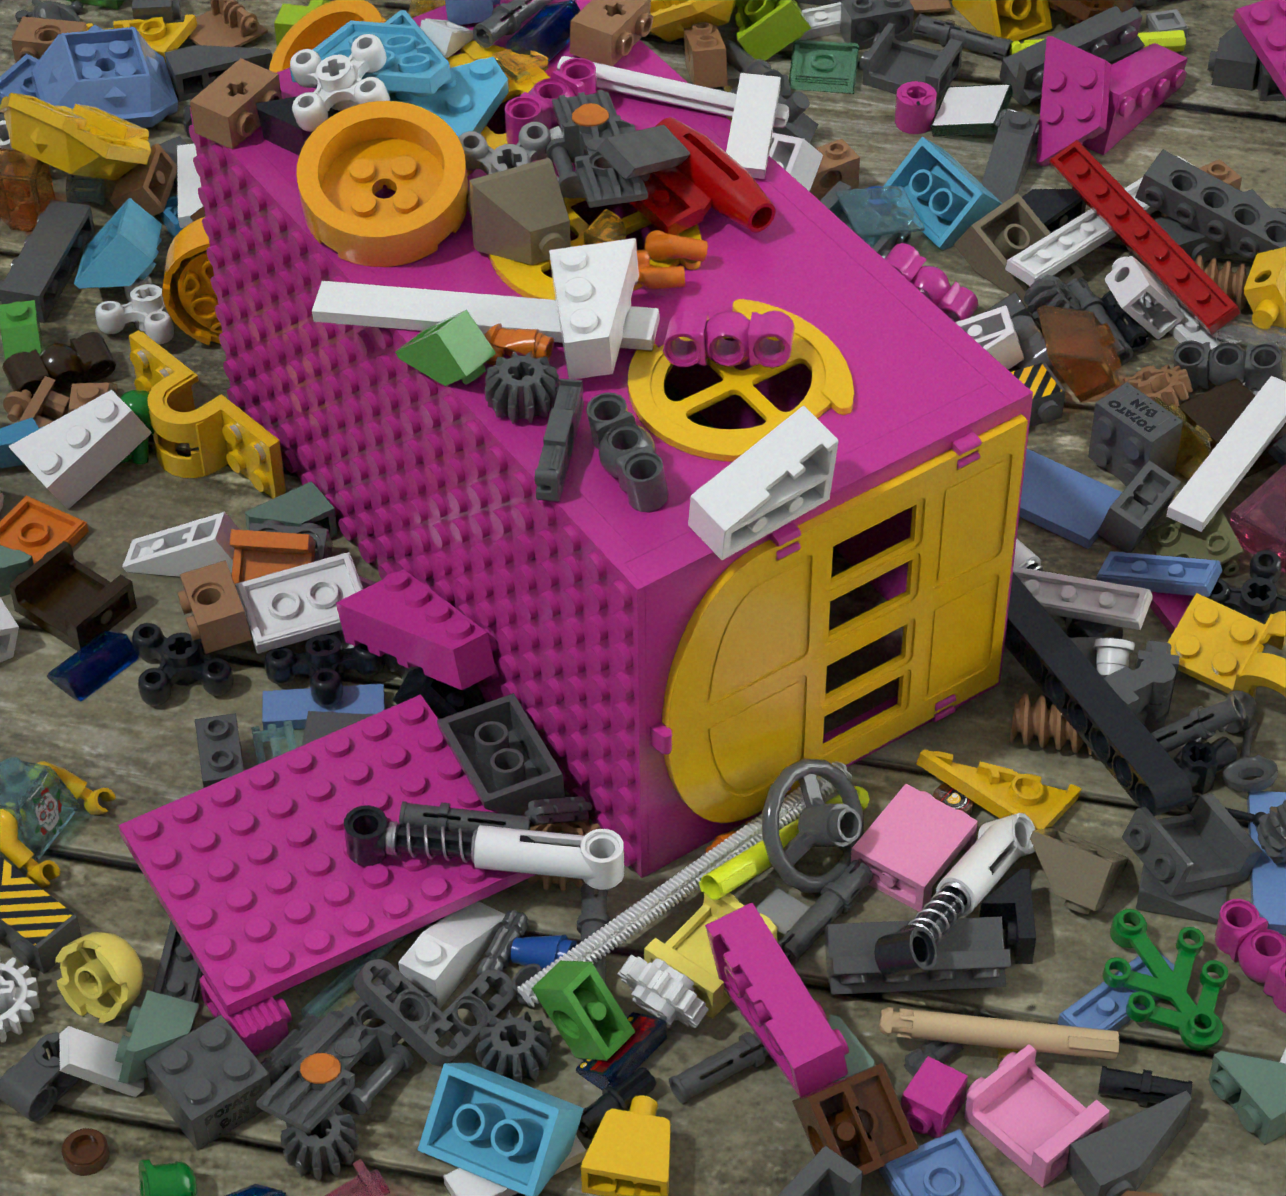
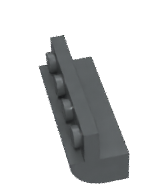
[999,5,1145,105]
[824,917,1011,994]

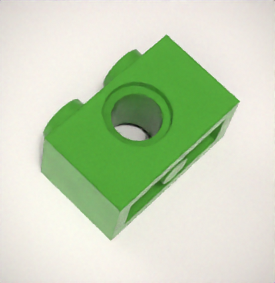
[531,960,635,1061]

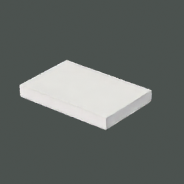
[235,552,363,654]

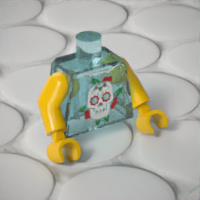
[0,757,116,889]

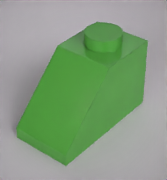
[0,300,43,385]
[395,310,496,386]

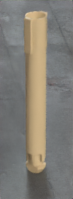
[879,1007,1120,1060]

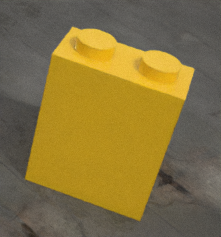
[952,0,1053,42]

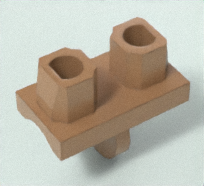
[3,376,70,428]

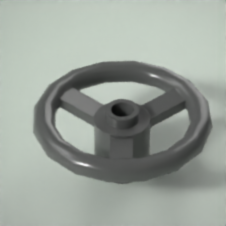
[762,759,864,893]

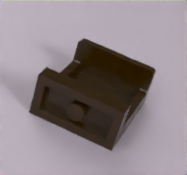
[1176,378,1286,480]
[9,541,137,654]

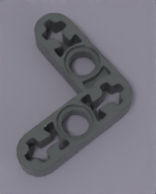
[354,959,514,1066]

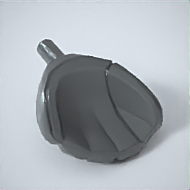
[32,0,81,22]

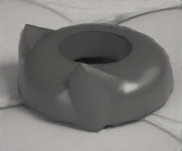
[1222,755,1278,793]

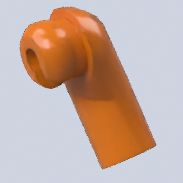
[644,230,708,262]
[637,250,685,289]

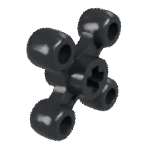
[1207,550,1286,624]
[132,623,234,706]
[264,631,386,707]

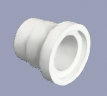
[1093,638,1135,678]

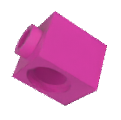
[901,1056,968,1139]

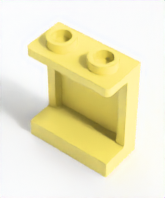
[644,893,778,1019]

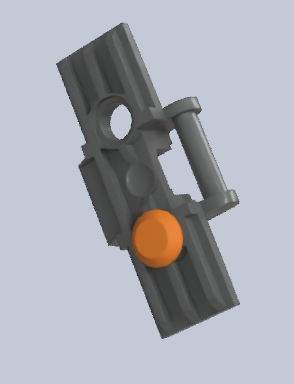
[546,90,650,208]
[256,979,436,1133]

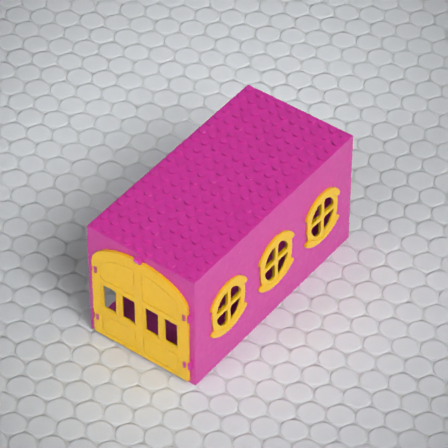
[189,0,1033,878]

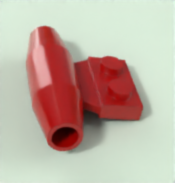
[629,117,776,235]

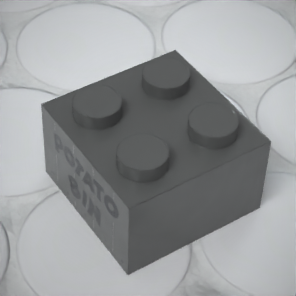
[1088,382,1183,486]
[144,1015,271,1151]

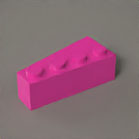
[1082,43,1188,156]
[336,569,497,690]
[705,902,849,1097]

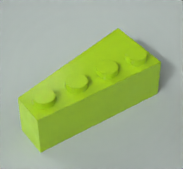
[735,0,811,61]

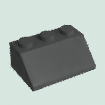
[437,693,565,821]

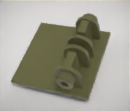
[1146,508,1245,576]

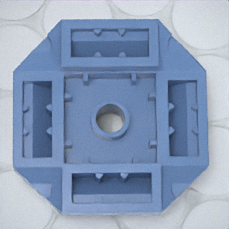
[32,24,178,128]

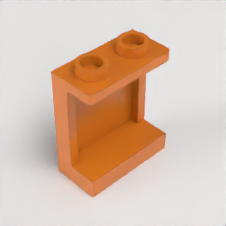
[229,529,316,584]

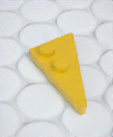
[86,14,198,63]
[916,749,1082,830]

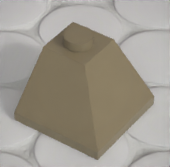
[469,158,571,265]
[1030,827,1129,914]

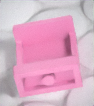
[851,784,978,912]
[964,1044,1110,1188]

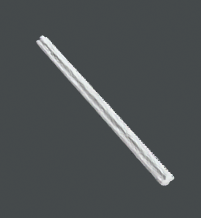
[517,761,852,1007]

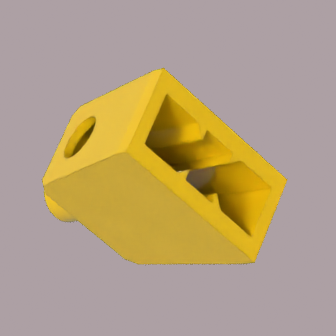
[1244,247,1286,332]
[581,1095,671,1196]

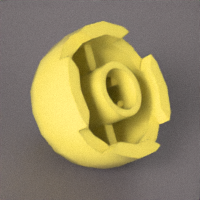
[55,932,144,1023]

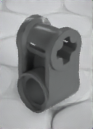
[0,1033,80,1122]

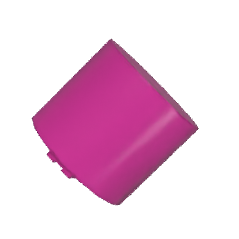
[895,81,937,134]

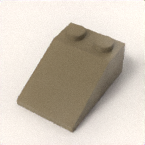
[953,193,1085,305]

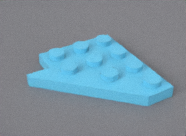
[290,10,451,97]
[389,57,509,137]

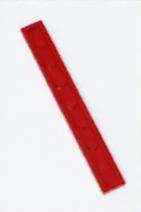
[1049,140,1241,335]

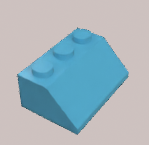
[883,136,1003,250]
[74,198,162,289]
[418,1063,584,1196]

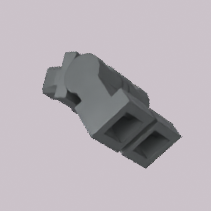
[1104,640,1180,733]

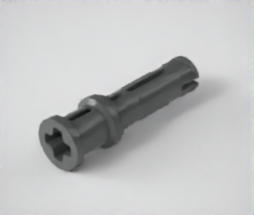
[724,41,784,94]

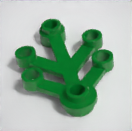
[1102,909,1229,1051]

